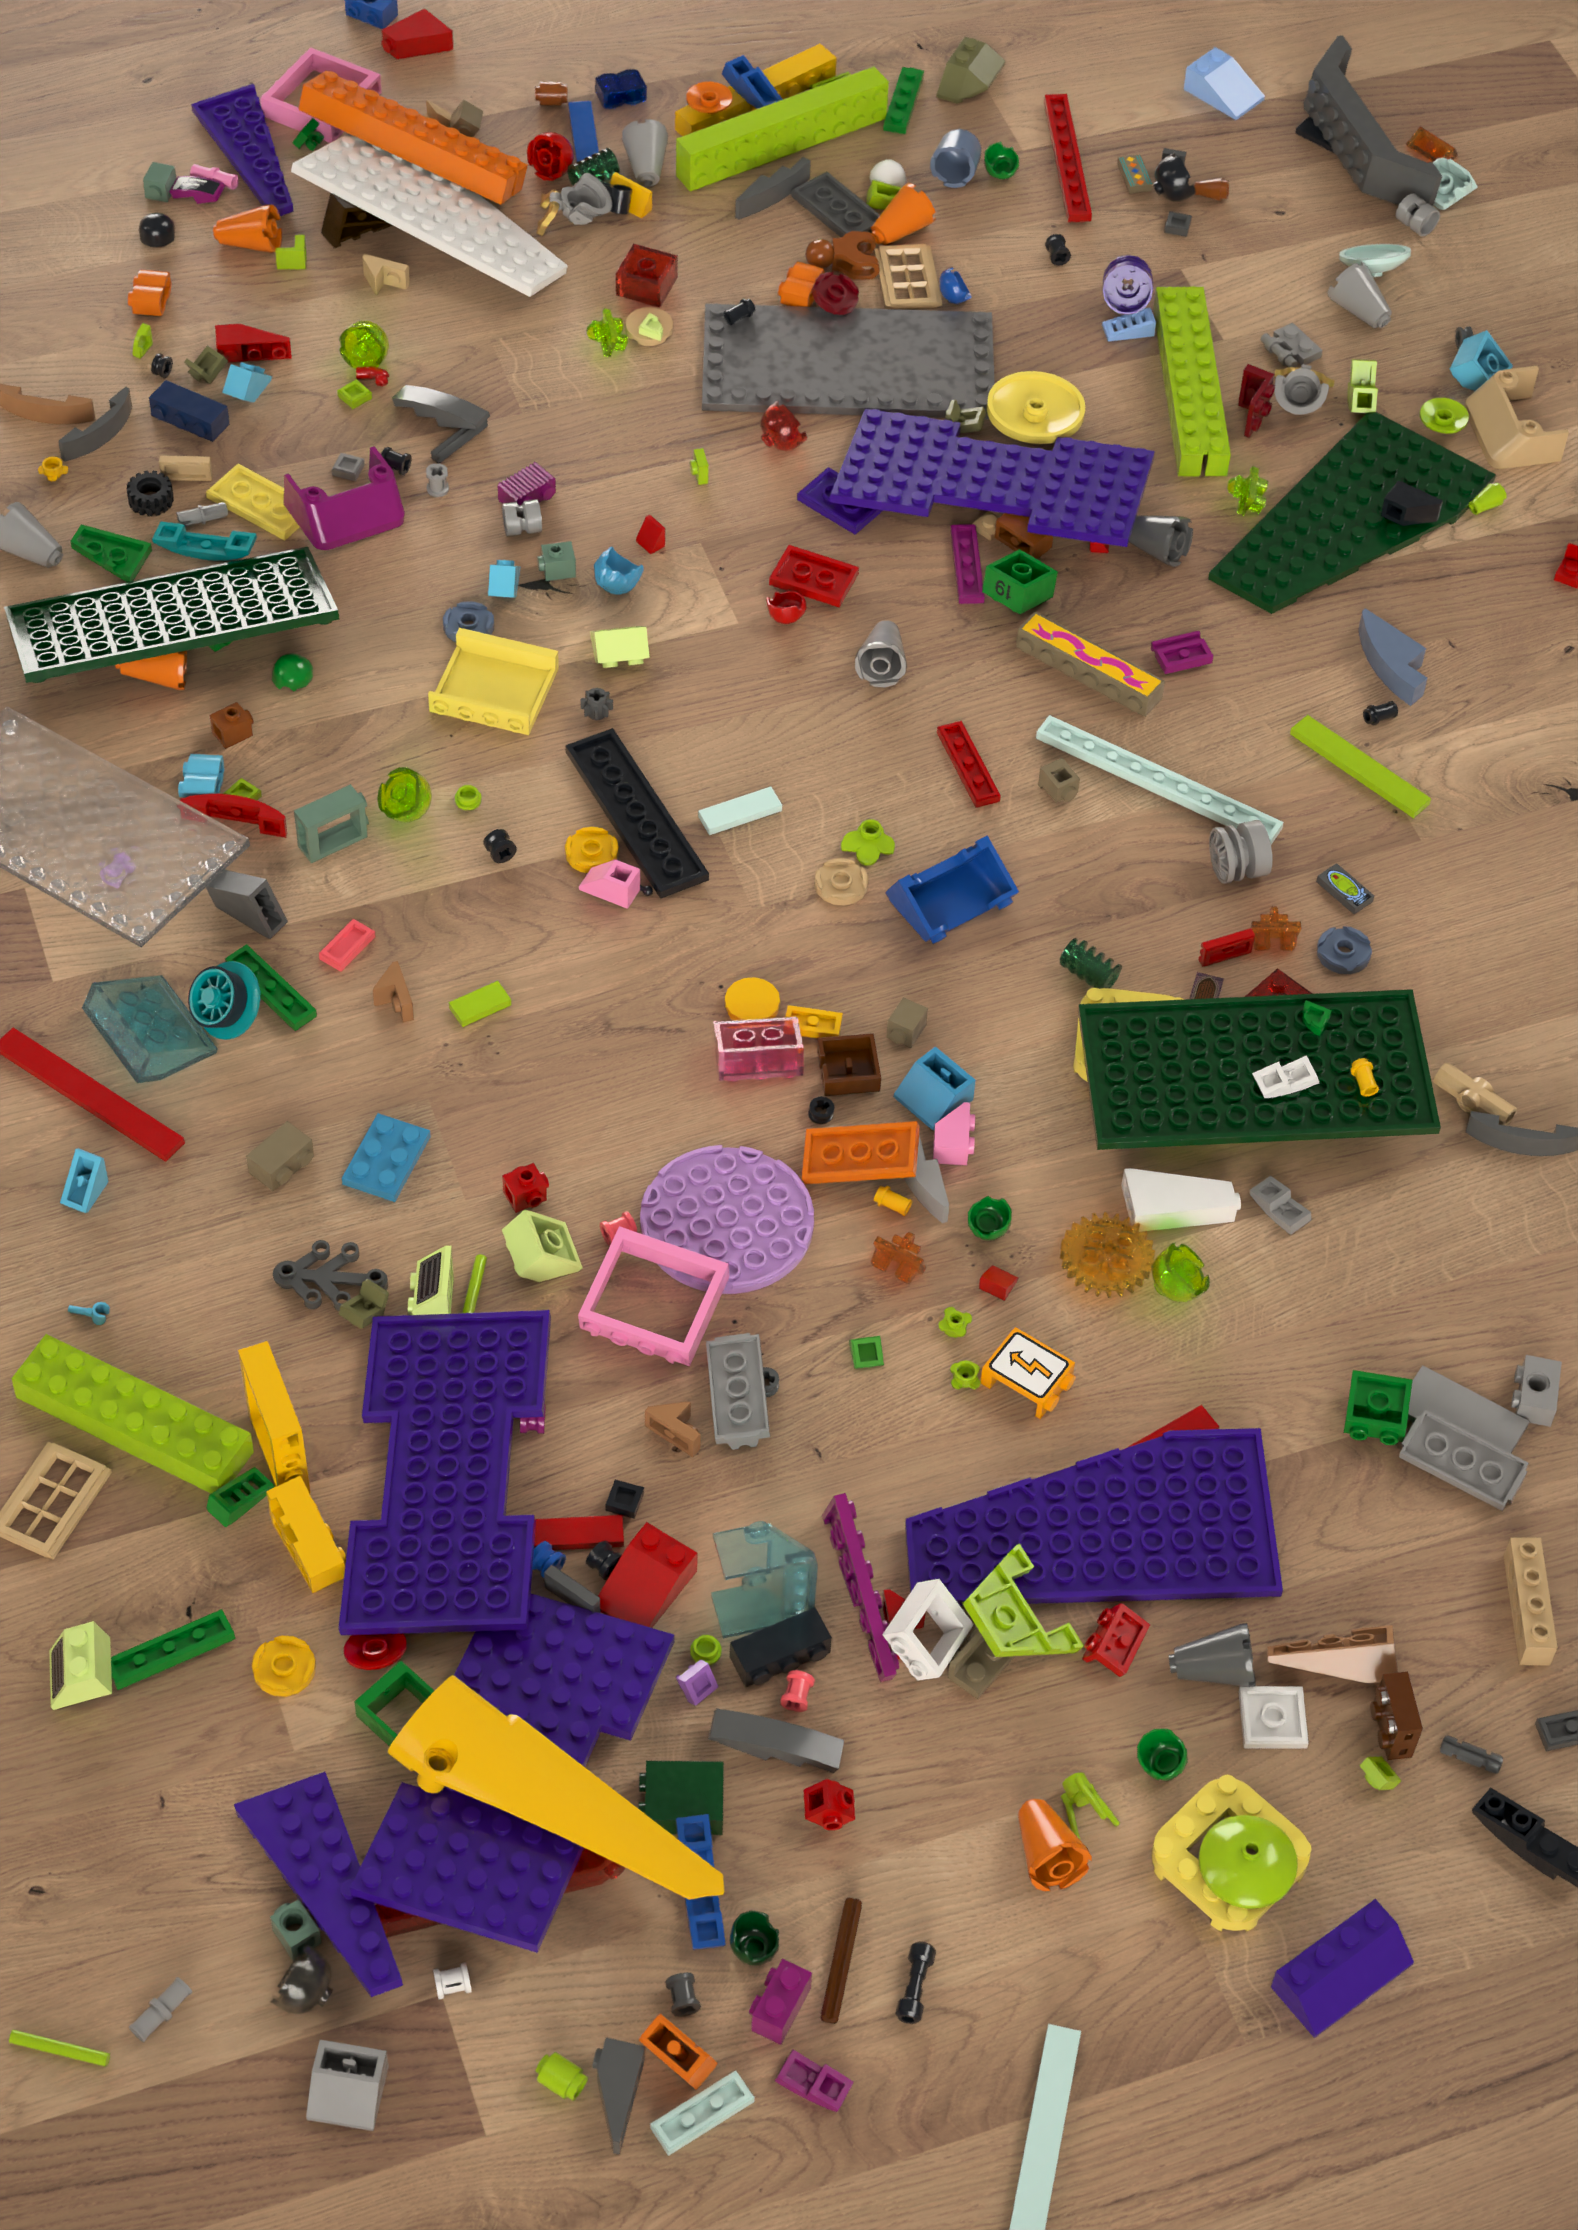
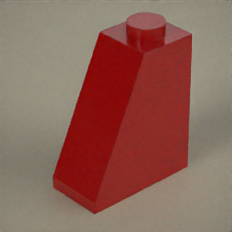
[381,8,453,60]

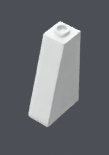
[1121,1168,1241,1232]

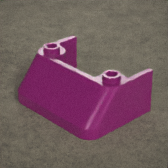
[283,446,405,550]

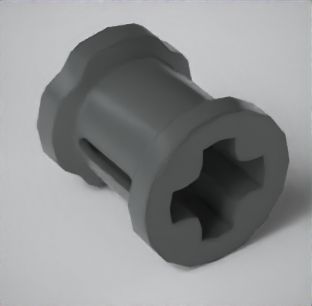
[665,1972,701,2017]

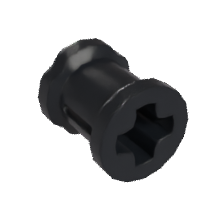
[1045,234,1071,266]
[381,447,412,476]

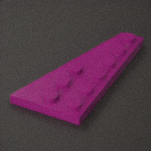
[822,1493,899,1682]

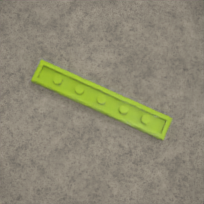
[1290,715,1431,819]

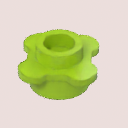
[938,1307,972,1338]
[950,1360,981,1389]

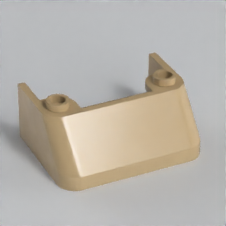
[1465,366,1569,469]

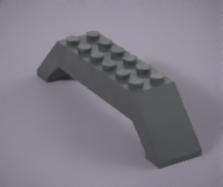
[1303,35,1443,206]

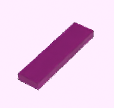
[950,524,985,604]

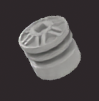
[1209,820,1272,884]

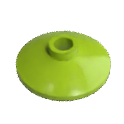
[1420,398,1469,434]

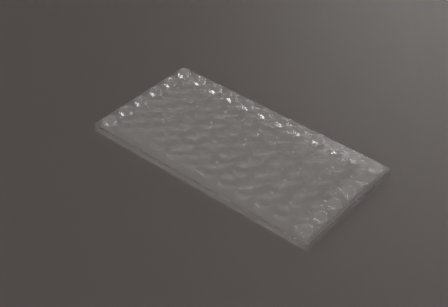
[0,706,250,948]

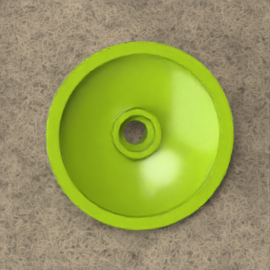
[1199,1815,1298,1909]

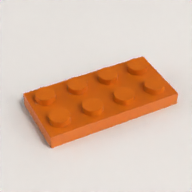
[802,1121,920,1184]

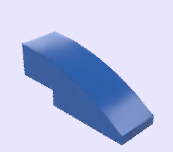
[722,55,783,109]

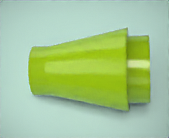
[1469,482,1507,515]

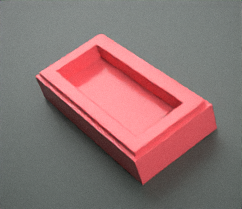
[319,919,375,972]

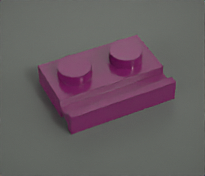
[1151,631,1213,674]

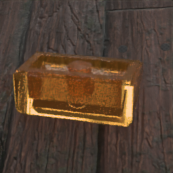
[1406,126,1458,162]

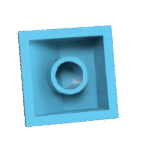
[1450,330,1513,391]

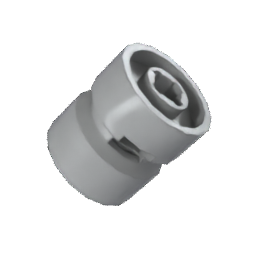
[1396,193,1440,237]
[502,499,542,536]

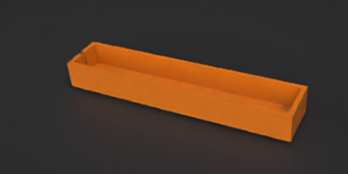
[298,71,528,205]

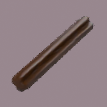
[821,1897,862,2024]

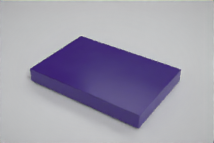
[797,467,883,535]

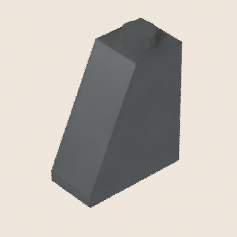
[205,869,288,939]

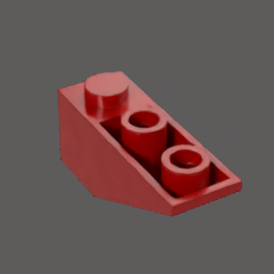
[215,324,292,363]

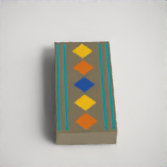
[1117,155,1153,193]

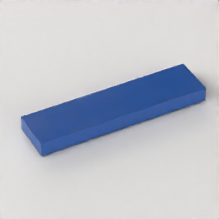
[568,101,600,168]

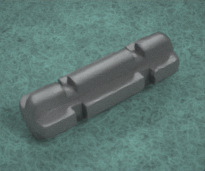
[1440,1735,1503,1773]

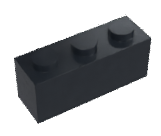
[729,1607,832,1688]

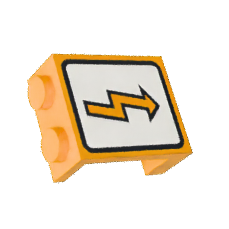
[981,1327,1076,1419]

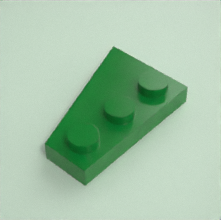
[70,524,152,582]

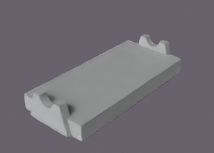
[706,1333,770,1450]
[1399,1410,1529,1511]

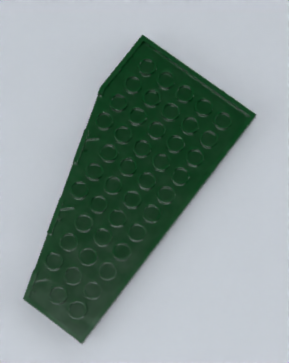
[1208,412,1496,614]

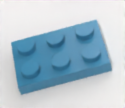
[342,1113,431,1202]

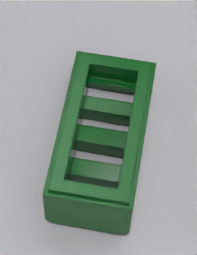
[206,1467,275,1527]

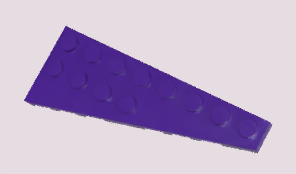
[191,84,294,217]
[234,1772,403,1997]

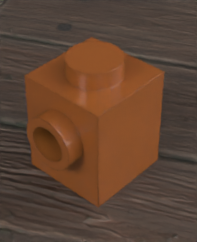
[210,702,254,749]

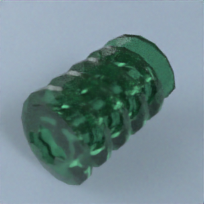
[568,148,620,186]
[1060,938,1122,989]

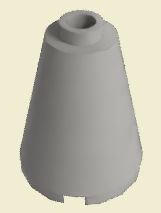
[622,119,668,188]
[1327,262,1392,328]
[0,502,63,568]
[855,620,907,687]

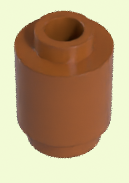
[535,82,568,106]

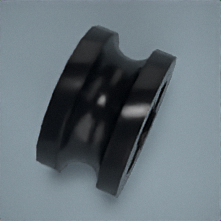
[151,353,173,378]
[808,1096,835,1124]

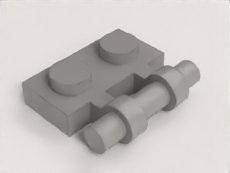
[1261,323,1323,367]

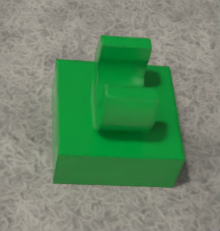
[292,118,324,151]

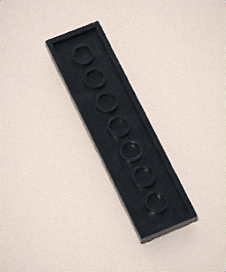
[565,728,709,899]

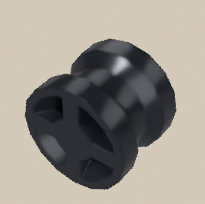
[483,829,517,863]
[586,1541,622,1580]

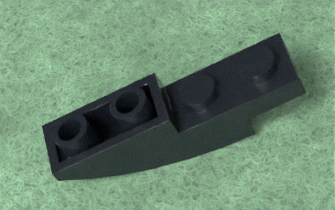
[1472,1787,1578,1888]

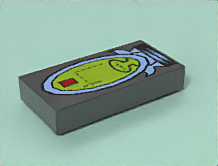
[1316,863,1374,914]

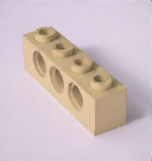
[1504,1537,1558,1665]

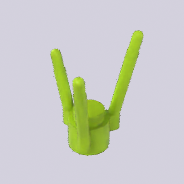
[1061,1772,1119,1839]

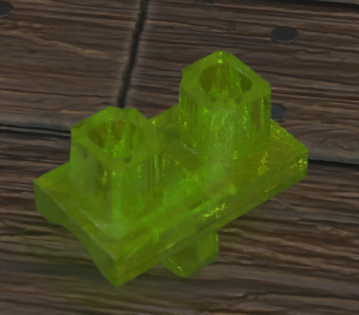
[586,308,628,357]
[1227,466,1268,516]

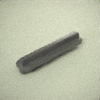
[431,420,488,463]

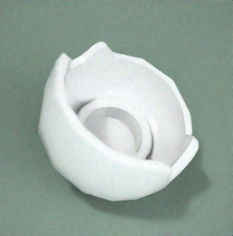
[869,159,907,187]

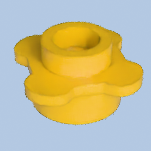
[38,457,69,482]

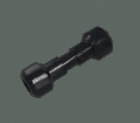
[895,1942,936,2024]

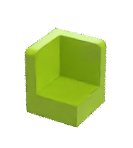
[275,235,307,269]

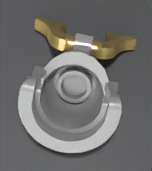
[536,173,612,236]
[1274,364,1335,415]

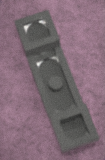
[58,387,132,461]
[1466,1111,1578,1156]

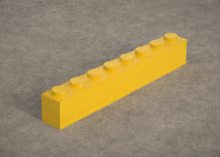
[675,44,837,136]

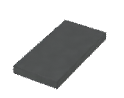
[791,172,880,237]

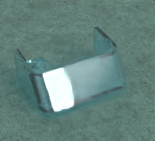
[711,1521,818,1638]

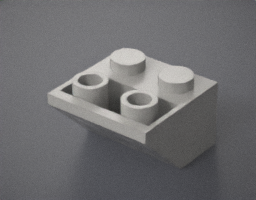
[306,2040,389,2131]

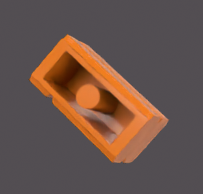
[639,2013,718,2090]

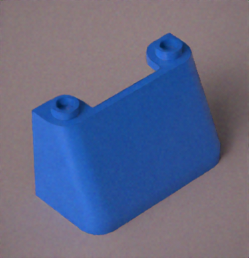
[885,835,1019,944]

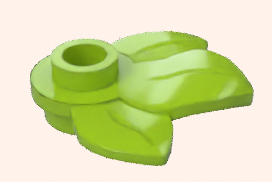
[841,819,895,866]

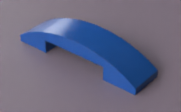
[676,1814,726,1950]

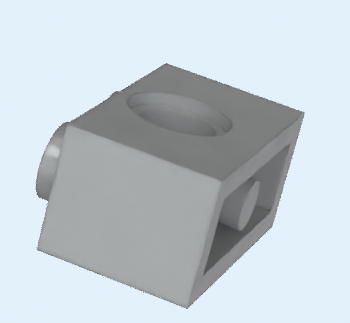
[1511,1355,1562,1427]

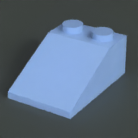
[1184,47,1265,120]

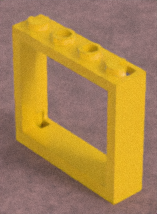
[238,1341,311,1494]

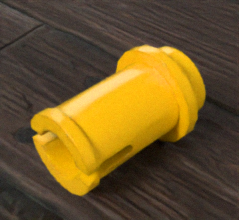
[1351,1058,1379,1097]
[874,1185,913,1217]

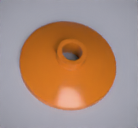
[686,82,732,113]

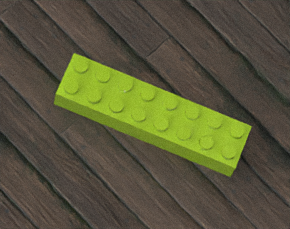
[11,1334,254,1493]

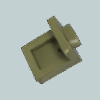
[184,345,228,384]
[945,400,987,434]
[339,1279,389,1329]

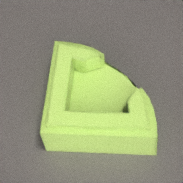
[639,313,663,341]

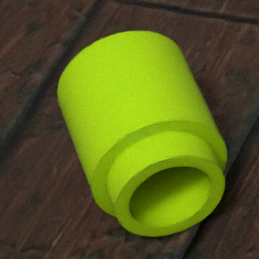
[535,2052,588,2101]

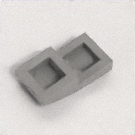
[1250,1176,1312,1235]

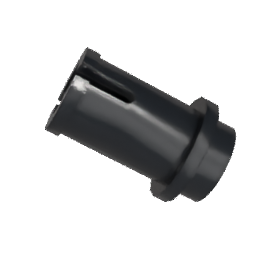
[723,299,755,325]
[1363,701,1398,725]

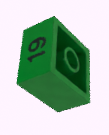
[982,549,1058,614]

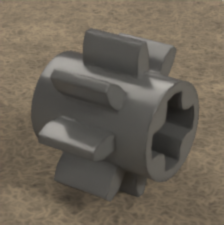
[580,688,613,720]

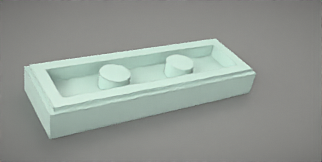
[698,787,782,835]
[650,2070,754,2156]

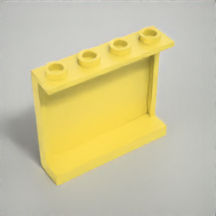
[428,628,559,735]

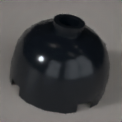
[1153,153,1196,202]

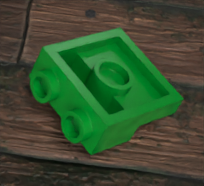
[1343,1370,1413,1445]

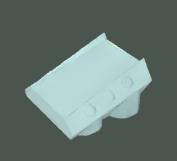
[1433,158,1478,210]

